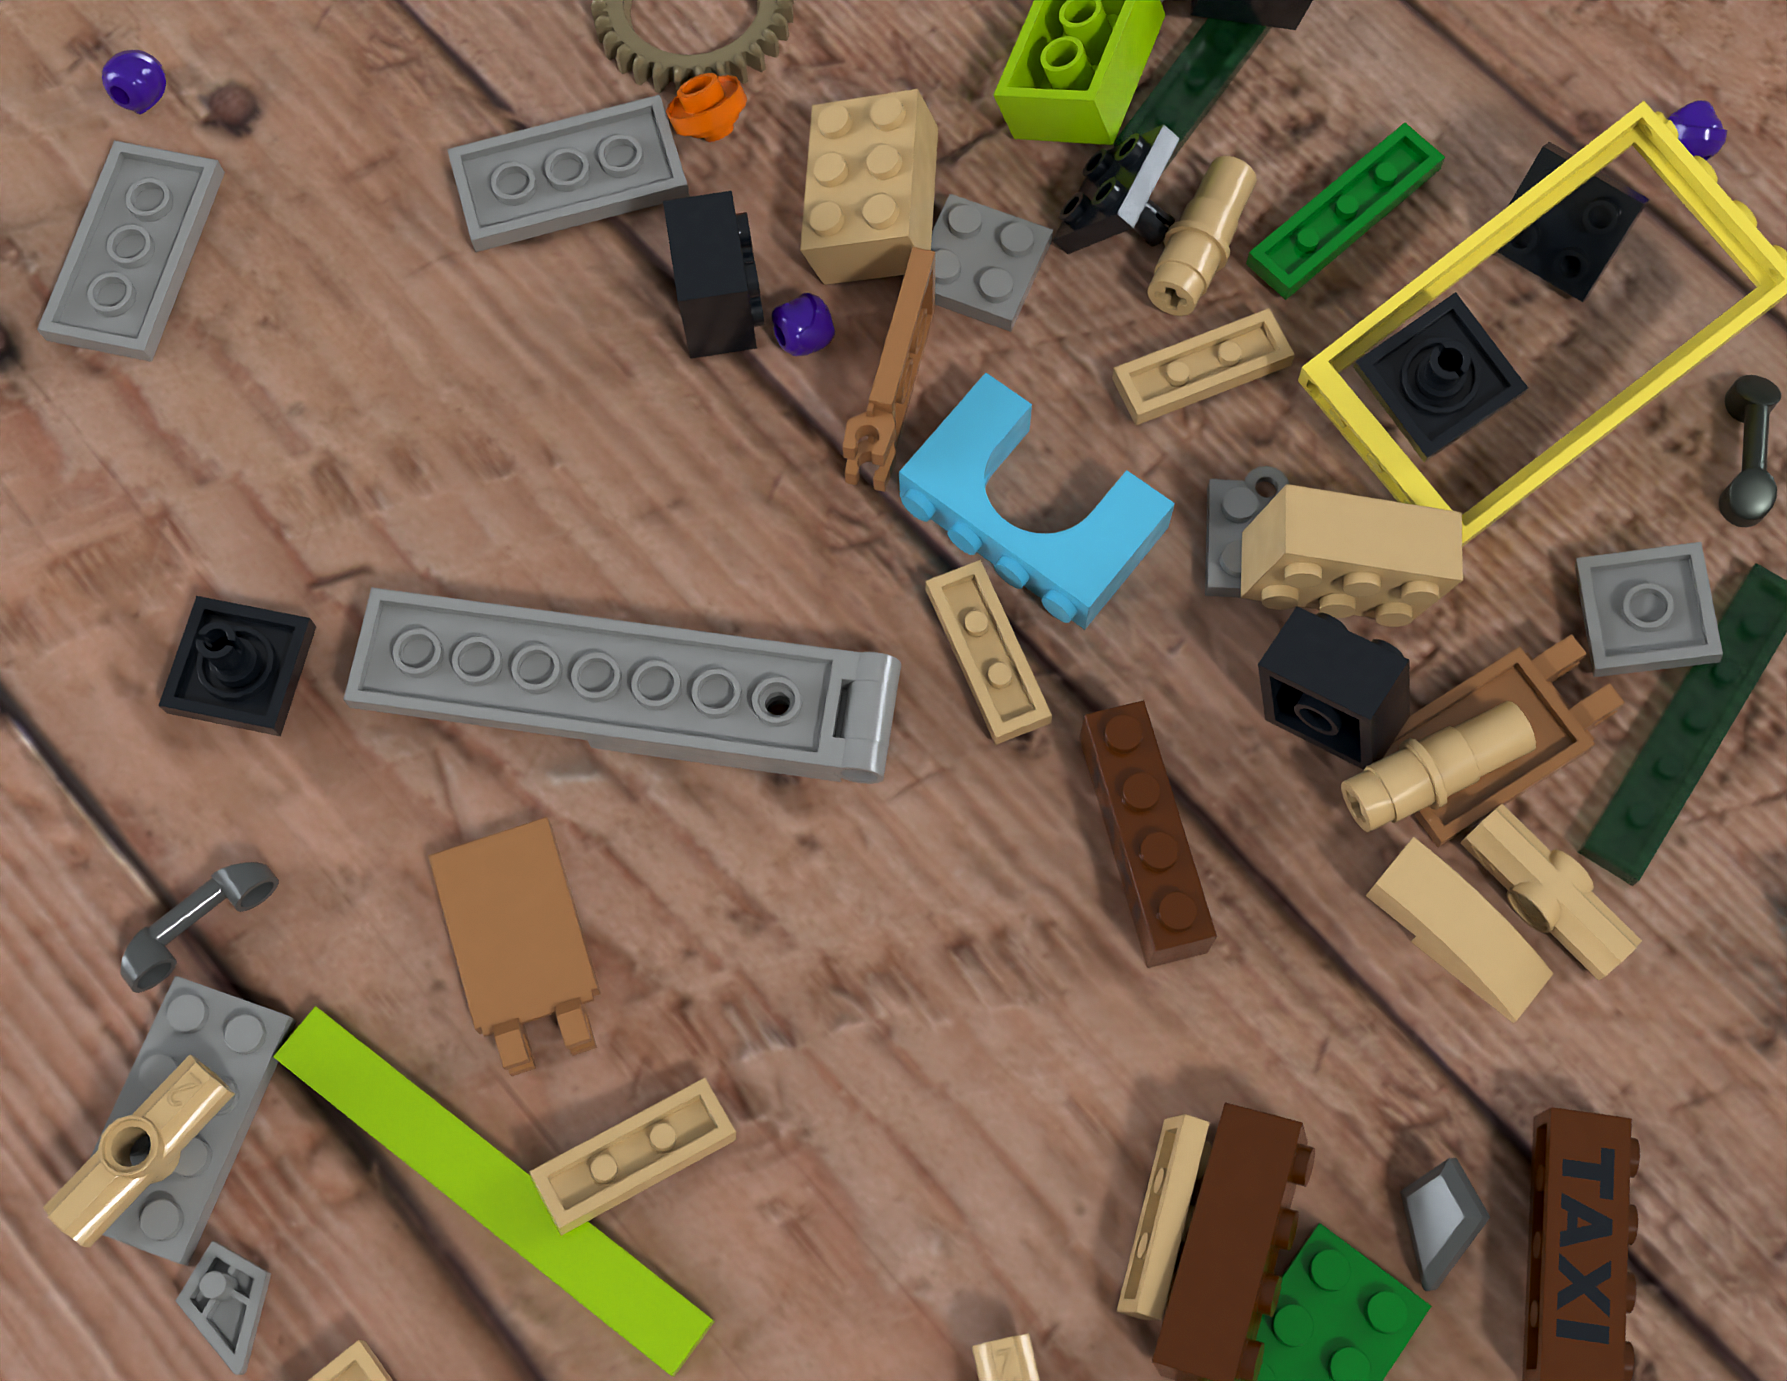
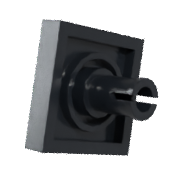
[1052,124,1179,254]
[1497,142,1650,302]
[1353,292,1528,463]
[158,596,316,736]

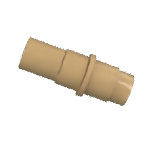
[1147,156,1257,316]
[1341,701,1536,832]

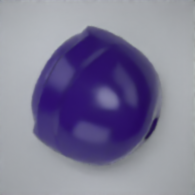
[102,50,166,114]
[1668,100,1728,161]
[771,293,835,356]

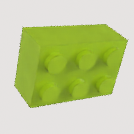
[993,0,1166,145]

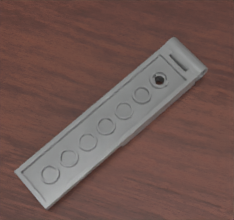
[343,587,901,784]

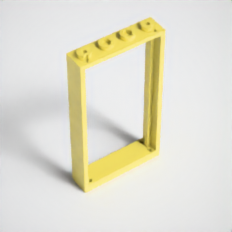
[1298,101,1787,547]

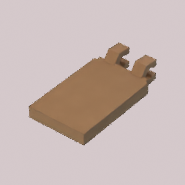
[843,247,935,492]
[1383,635,1625,848]
[428,817,601,1076]

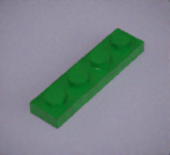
[1246,122,1445,300]

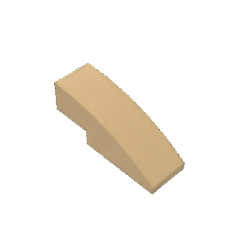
[1366,837,1554,1023]

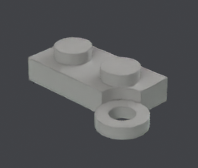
[1205,466,1289,598]

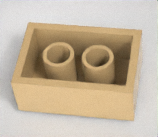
[800,89,938,285]
[1241,484,1463,627]

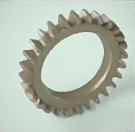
[591,0,794,93]

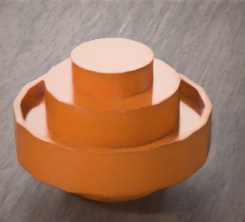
[666,73,747,142]

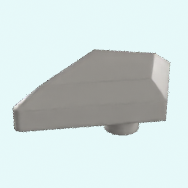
[176,1241,271,1375]

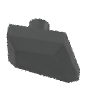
[1400,1158,1490,1291]

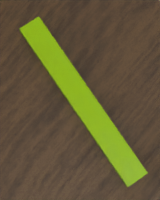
[273,1006,715,1377]

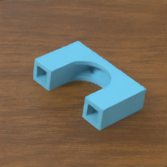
[899,373,1175,630]

